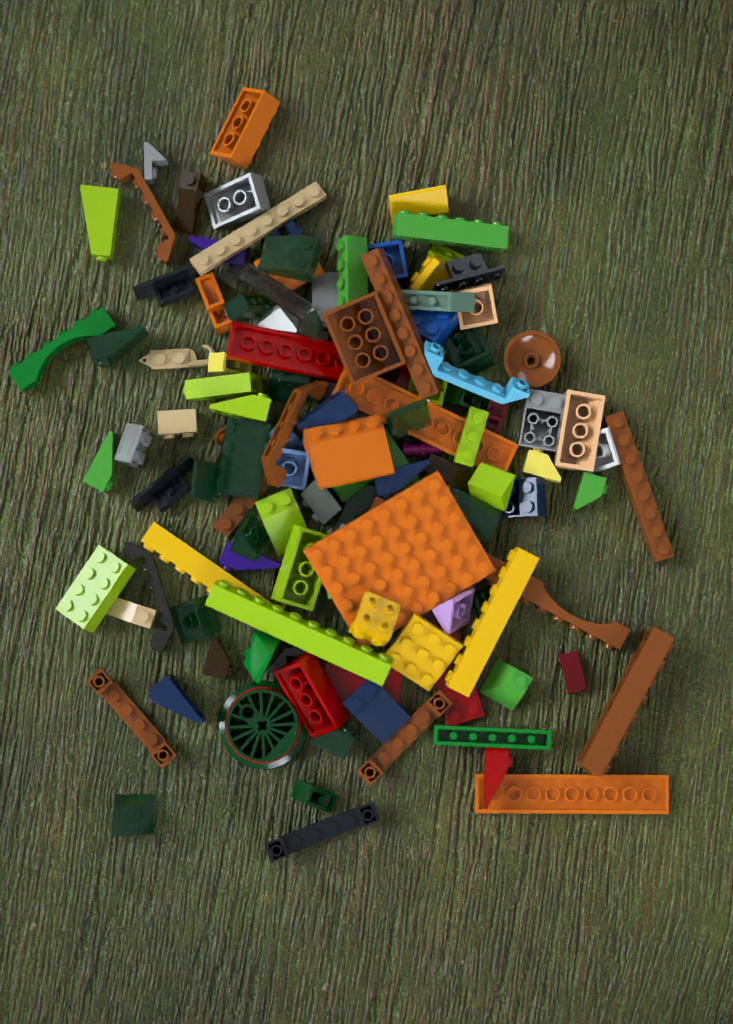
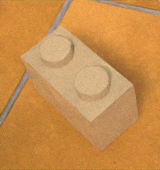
[157,409,199,439]

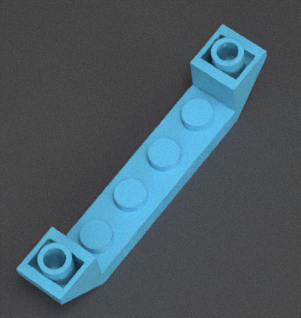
[424,341,530,404]

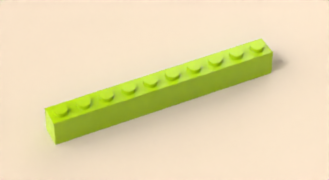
[205,580,394,686]

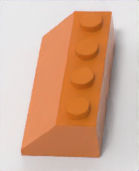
[209,87,280,169]

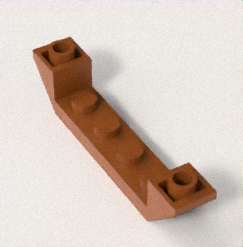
[109,162,177,266]
[261,380,329,488]
[86,668,177,769]
[356,690,453,786]

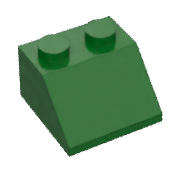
[244,630,280,683]

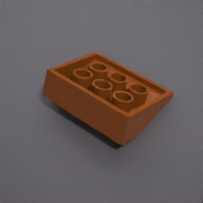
[322,291,406,386]

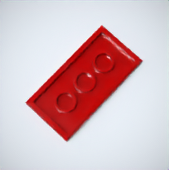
[325,663,402,704]

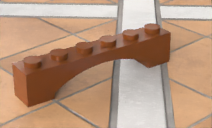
[519,575,631,651]

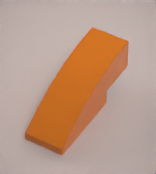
[195,272,232,335]

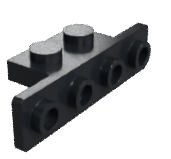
[432,253,506,292]
[132,264,208,308]
[129,454,197,513]

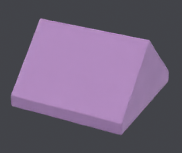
[432,587,475,635]

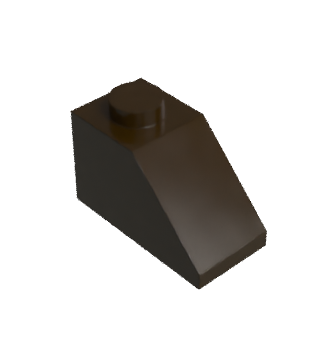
[203,637,233,680]

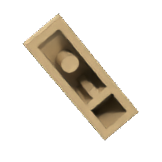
[107,597,158,629]

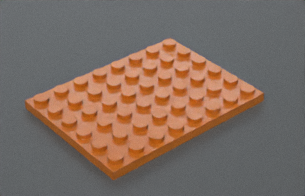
[303,470,496,646]

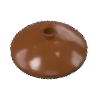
[503,331,561,388]

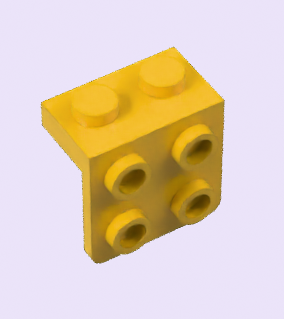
[410,253,454,292]
[348,591,401,647]

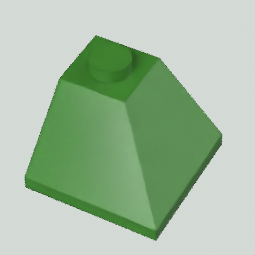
[479,659,533,711]

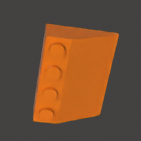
[303,414,395,490]

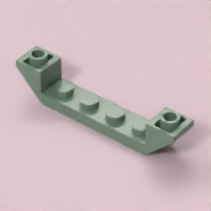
[368,287,476,312]

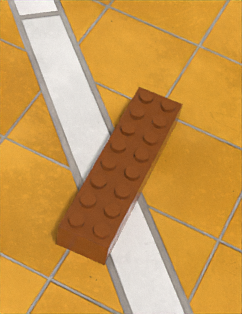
[575,627,675,776]

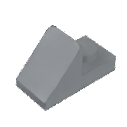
[144,142,169,184]

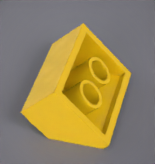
[388,185,449,226]

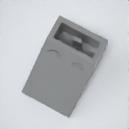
[518,389,566,452]
[114,423,152,468]

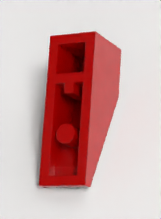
[484,747,512,809]

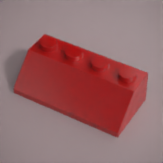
[273,652,350,737]

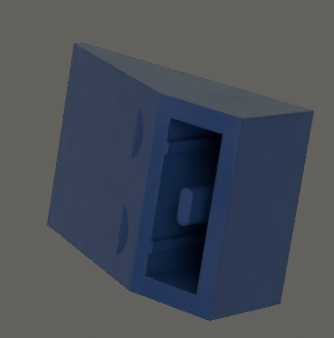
[484,477,546,519]

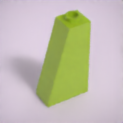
[80,184,121,262]
[183,372,264,401]

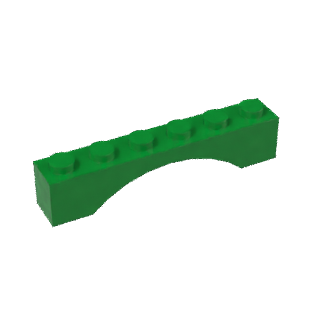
[8,307,118,393]

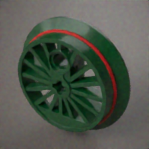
[219,680,307,769]

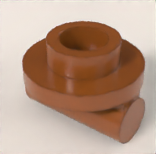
[212,425,233,446]

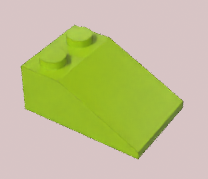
[209,393,273,426]
[255,488,308,556]

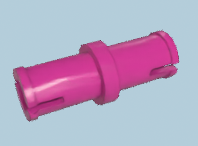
[402,442,442,457]

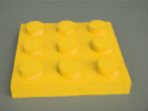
[385,613,463,691]

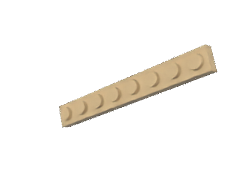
[190,181,327,276]

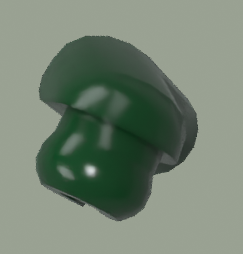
[473,589,490,618]

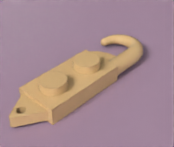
[139,344,215,370]

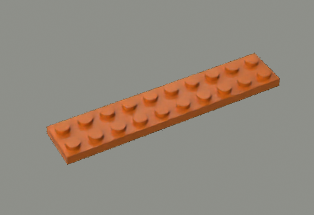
[331,368,519,471]
[475,773,669,814]

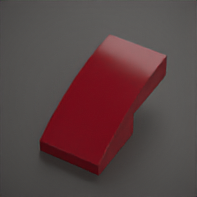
[485,400,509,434]
[558,651,587,695]

